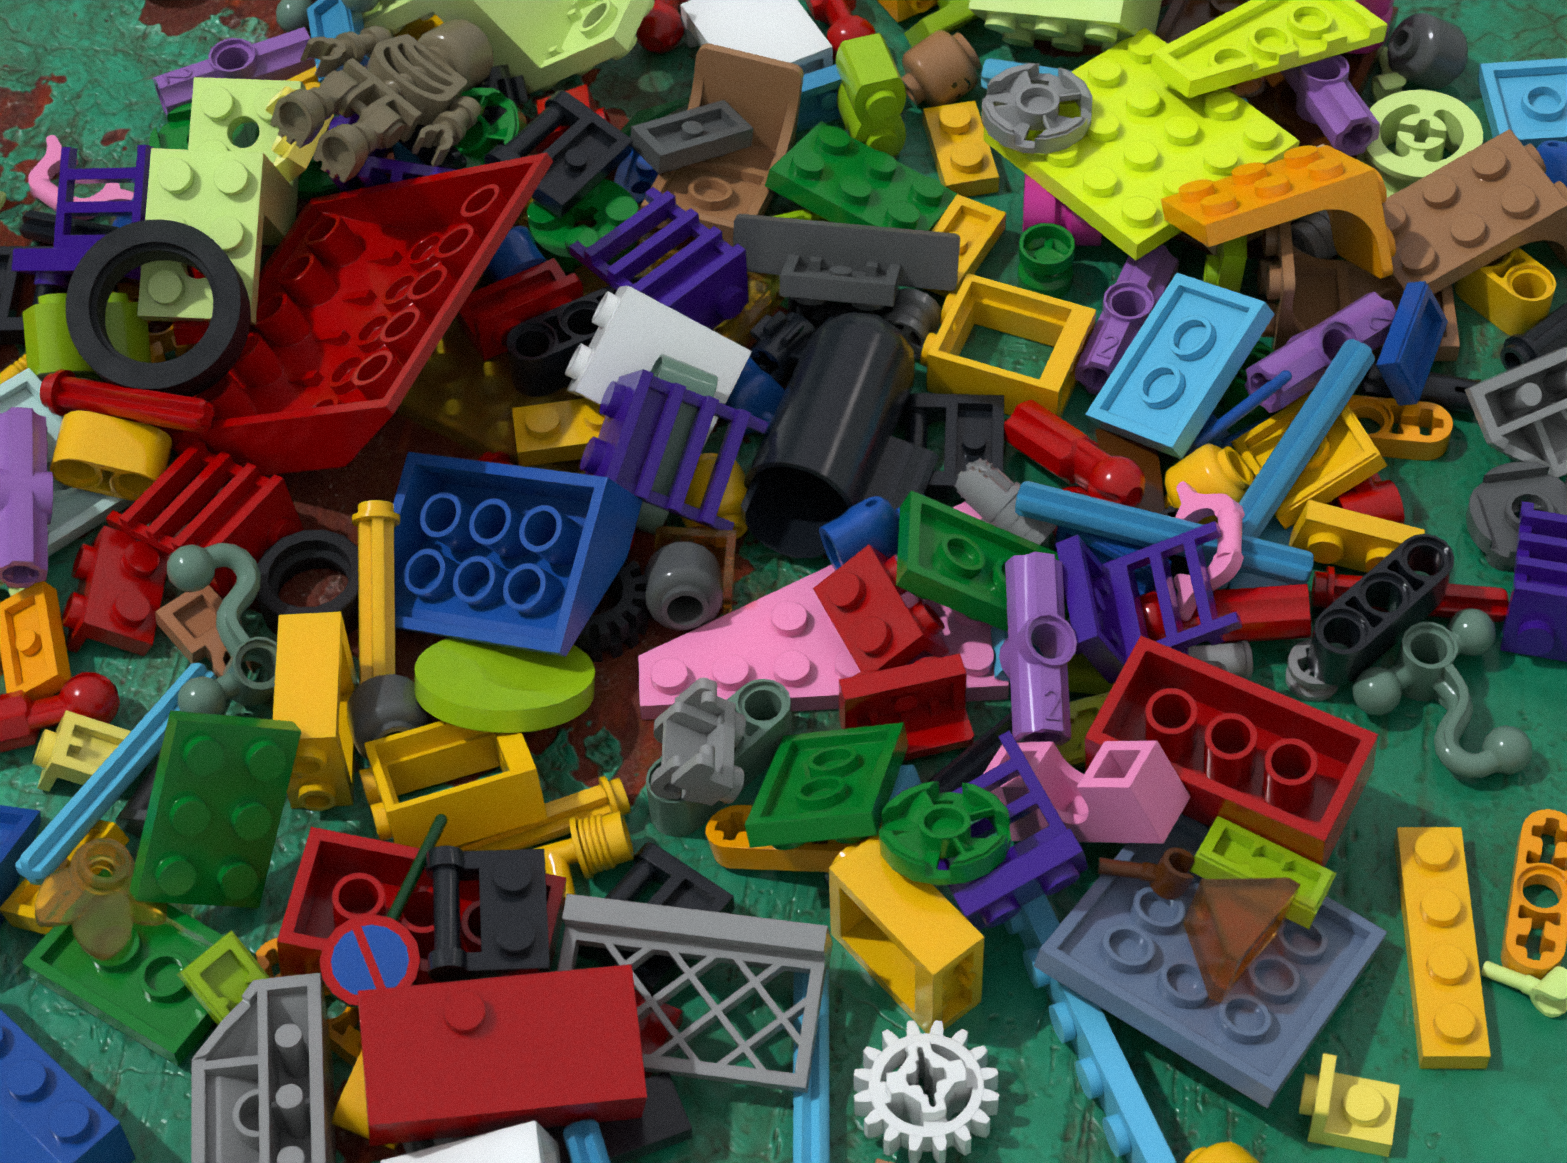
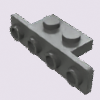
[733,214,961,311]

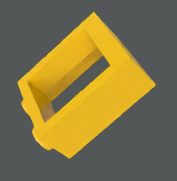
[920,273,1096,418]
[273,612,358,811]
[359,721,548,848]
[829,831,984,1033]

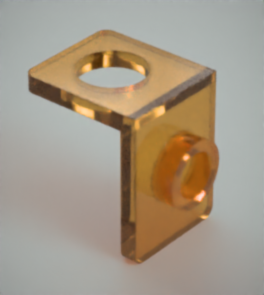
[655,526,737,616]

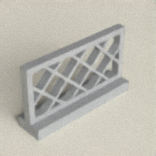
[557,894,833,1093]

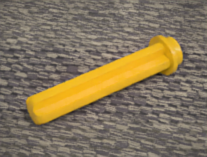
[352,500,400,685]
[456,776,631,851]

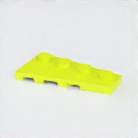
[1150,0,1388,98]

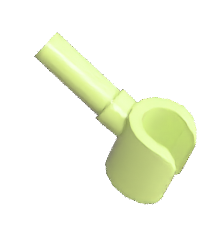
[1371,47,1407,103]
[1481,961,1567,1018]

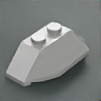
[1465,346,1567,478]
[191,973,336,1163]

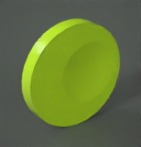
[415,638,595,733]

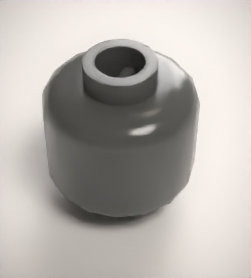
[1387,13,1468,90]
[644,542,723,631]
[347,674,432,760]

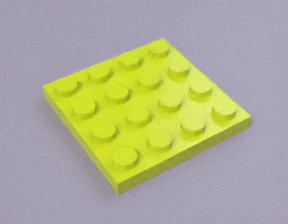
[983,27,1300,261]

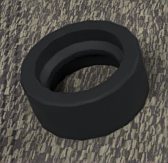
[256,530,359,636]

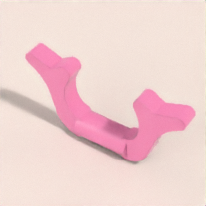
[28,135,134,221]
[1173,481,1245,621]

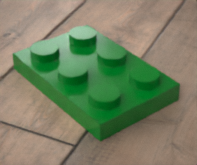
[765,121,958,231]
[896,490,1070,644]
[129,710,301,908]
[745,722,909,850]
[21,867,257,1066]

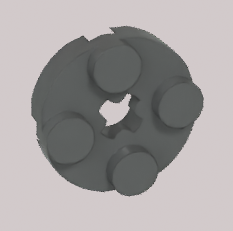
[1466,461,1567,571]

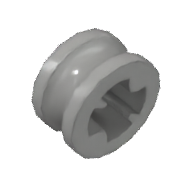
[1285,639,1339,701]

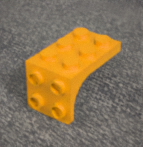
[1161,145,1396,279]

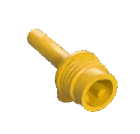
[534,811,634,900]

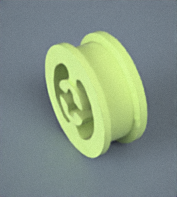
[1357,90,1483,198]

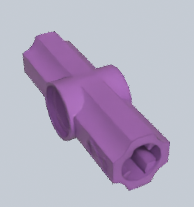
[153,27,316,119]
[1280,54,1380,156]
[1075,245,1179,395]
[1244,292,1396,413]
[0,407,53,588]
[999,552,1077,745]

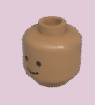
[901,30,981,107]

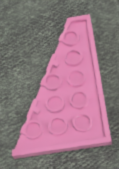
[638,501,1009,720]

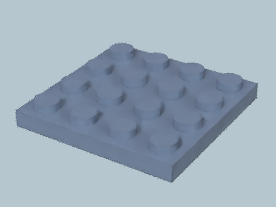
[1034,814,1387,1109]

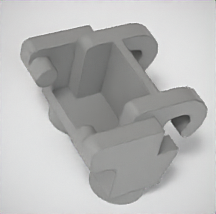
[651,678,746,806]

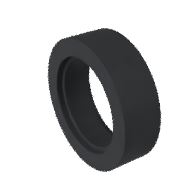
[65,219,251,397]

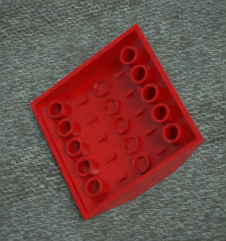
[154,153,553,475]

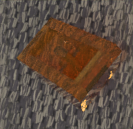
[1183,878,1300,1004]

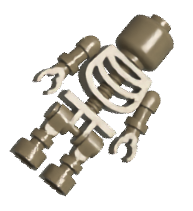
[270,19,494,183]

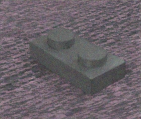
[630,100,754,174]

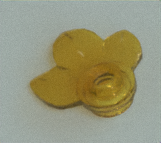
[35,838,167,961]

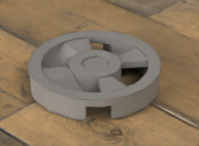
[981,63,1092,154]

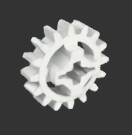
[854,1020,999,1163]

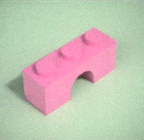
[983,741,1191,844]

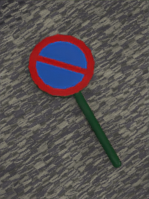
[319,814,448,1009]

